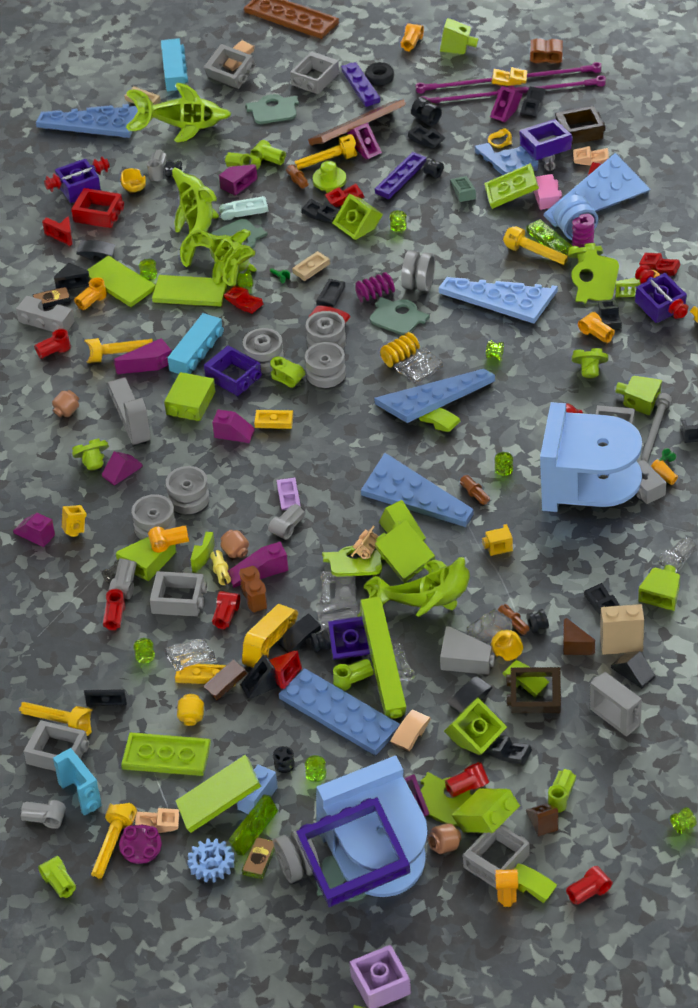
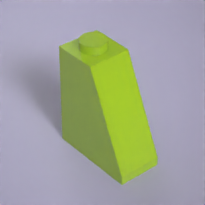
[379,500,426,541]
[116,537,177,581]

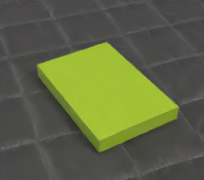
[484,163,539,209]

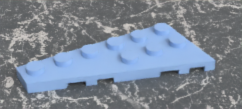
[543,153,651,227]
[439,277,558,324]

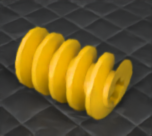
[380,332,420,368]

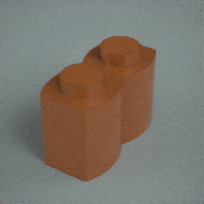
[530,39,563,63]
[239,566,267,612]

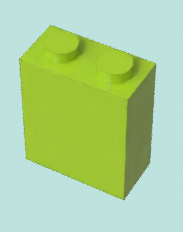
[164,372,216,421]
[375,520,435,583]
[452,789,520,833]

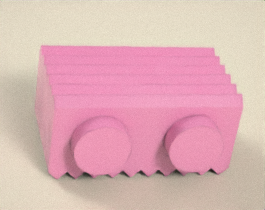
[533,174,562,210]

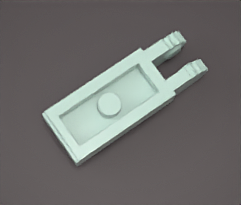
[219,196,268,221]

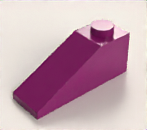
[114,338,172,374]
[228,542,288,588]

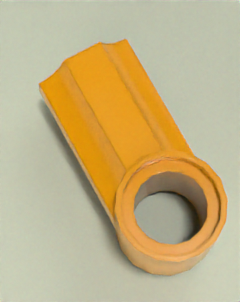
[401,23,424,51]
[74,277,107,311]
[578,312,615,343]
[148,526,189,553]
[496,869,518,907]

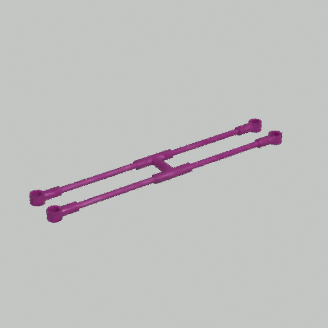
[416,62,606,104]

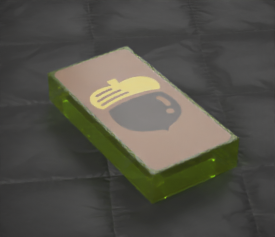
[242,837,275,880]

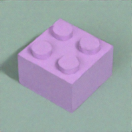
[350,945,411,1008]

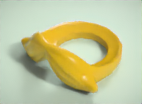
[488,128,512,148]

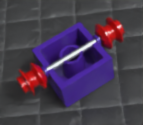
[44,156,110,203]
[635,265,688,323]

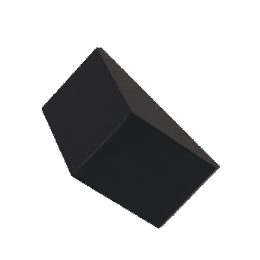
[54,263,90,290]
[611,651,655,689]
[240,655,277,699]

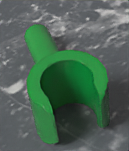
[270,268,290,283]
[659,448,676,462]

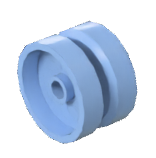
[554,195,598,240]

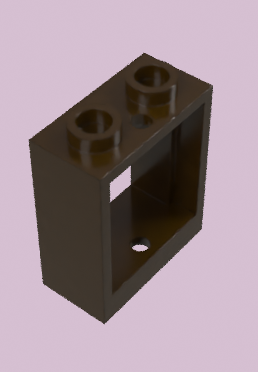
[555,106,606,145]
[507,667,561,713]

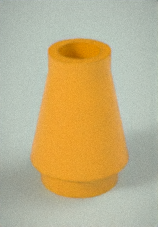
[651,459,678,485]

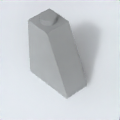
[440,626,495,675]

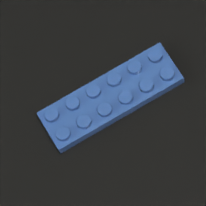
[279,668,400,756]

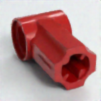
[34,329,71,359]
[103,589,125,631]
[212,591,240,629]
[445,762,489,798]
[566,866,613,905]

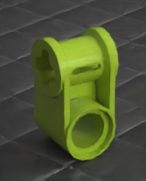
[270,356,306,388]

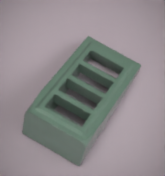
[450,176,476,202]

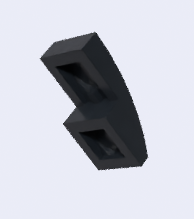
[520,86,546,117]
[407,124,445,148]
[301,199,339,222]
[76,240,115,259]
[598,299,622,329]
[584,583,620,615]
[278,613,321,653]
[447,676,492,714]
[484,735,532,765]

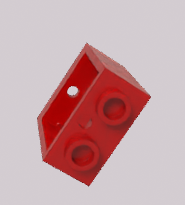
[71,188,124,228]

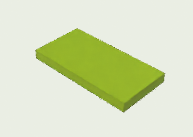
[88,255,156,307]
[152,275,227,307]
[121,732,211,776]
[175,755,261,833]

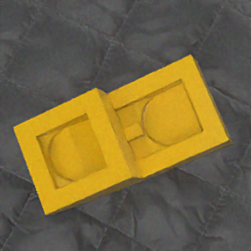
[491,67,527,85]

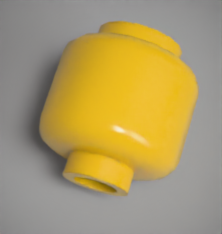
[177,694,204,726]

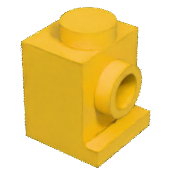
[61,505,87,537]
[482,524,513,556]

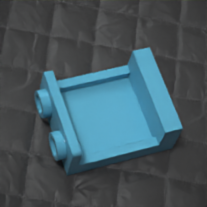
[53,748,102,815]

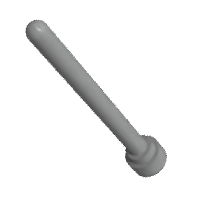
[641,393,672,462]

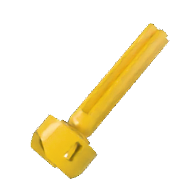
[294,134,358,170]
[503,226,568,265]
[84,338,153,364]
[19,702,93,736]
[91,803,137,879]

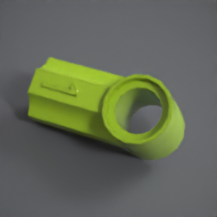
[250,140,286,165]
[225,152,261,170]
[333,659,374,691]
[548,769,576,813]
[38,856,76,898]

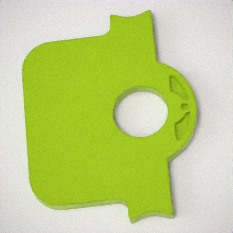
[571,248,619,304]
[322,546,385,577]
[420,772,472,827]

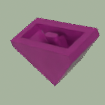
[102,451,143,486]

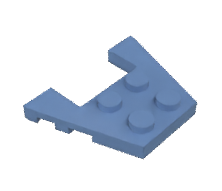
[475,143,538,175]

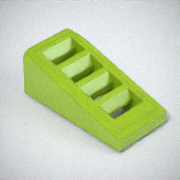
[615,278,641,297]

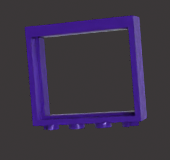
[296,797,410,908]

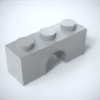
[16,296,75,332]

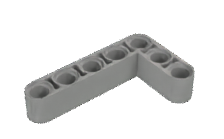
[107,377,151,445]

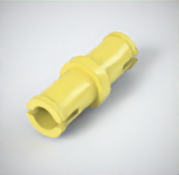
[210,550,231,585]

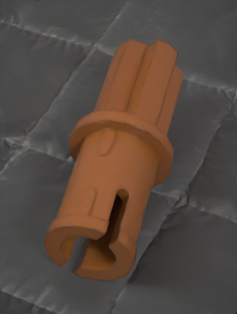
[286,164,309,189]
[460,475,490,505]
[497,604,530,635]

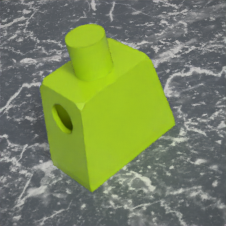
[440,18,479,54]
[615,376,662,415]
[638,565,680,611]

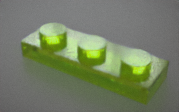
[526,219,572,254]
[228,795,279,856]

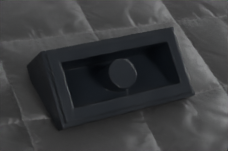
[84,689,128,706]

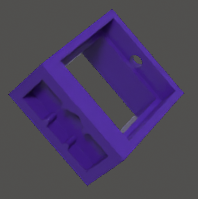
[520,119,573,160]
[204,345,262,396]

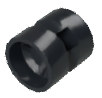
[411,97,442,126]

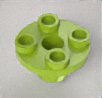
[313,161,347,193]
[568,243,603,272]
[572,348,608,378]
[72,438,109,470]

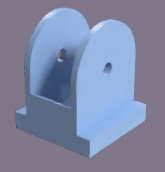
[540,402,642,512]
[316,755,427,897]

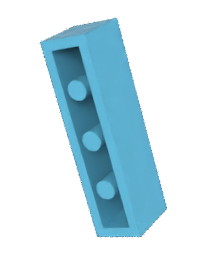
[161,38,188,91]
[168,313,224,374]

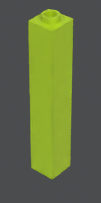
[360,596,406,719]

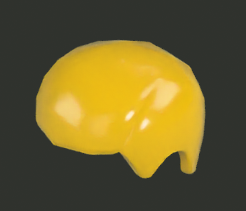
[120,168,146,193]
[490,630,524,661]

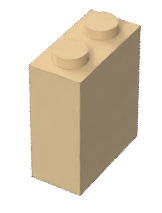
[600,604,644,655]

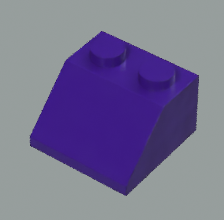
[328,616,370,660]

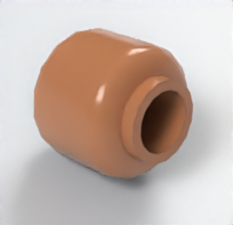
[52,390,79,417]
[221,530,249,559]
[428,823,461,854]

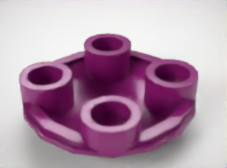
[119,824,162,864]

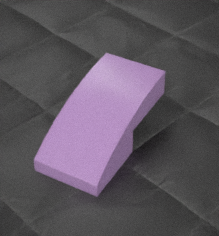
[277,478,301,511]

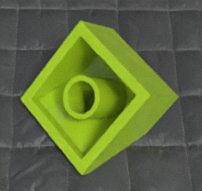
[332,194,383,240]
[444,698,507,755]

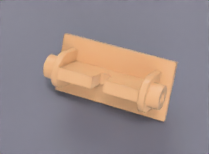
[351,526,379,559]

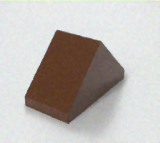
[563,618,595,655]
[526,803,558,836]

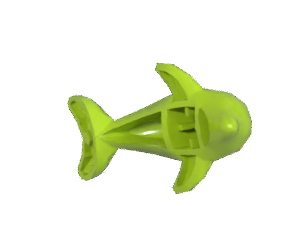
[126,83,231,143]
[172,168,219,267]
[209,229,257,287]
[358,557,470,617]

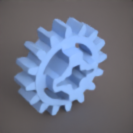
[187,839,235,882]

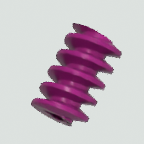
[572,213,595,248]
[355,272,395,302]

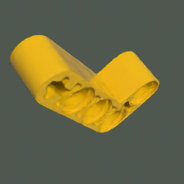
[242,604,298,668]

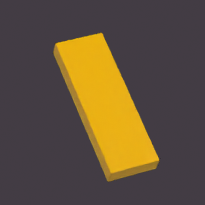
[175,663,236,686]

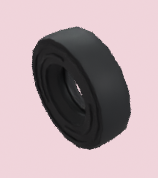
[365,62,394,86]

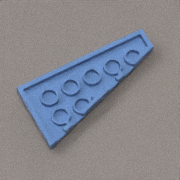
[36,104,138,138]
[374,369,495,423]
[361,453,473,527]

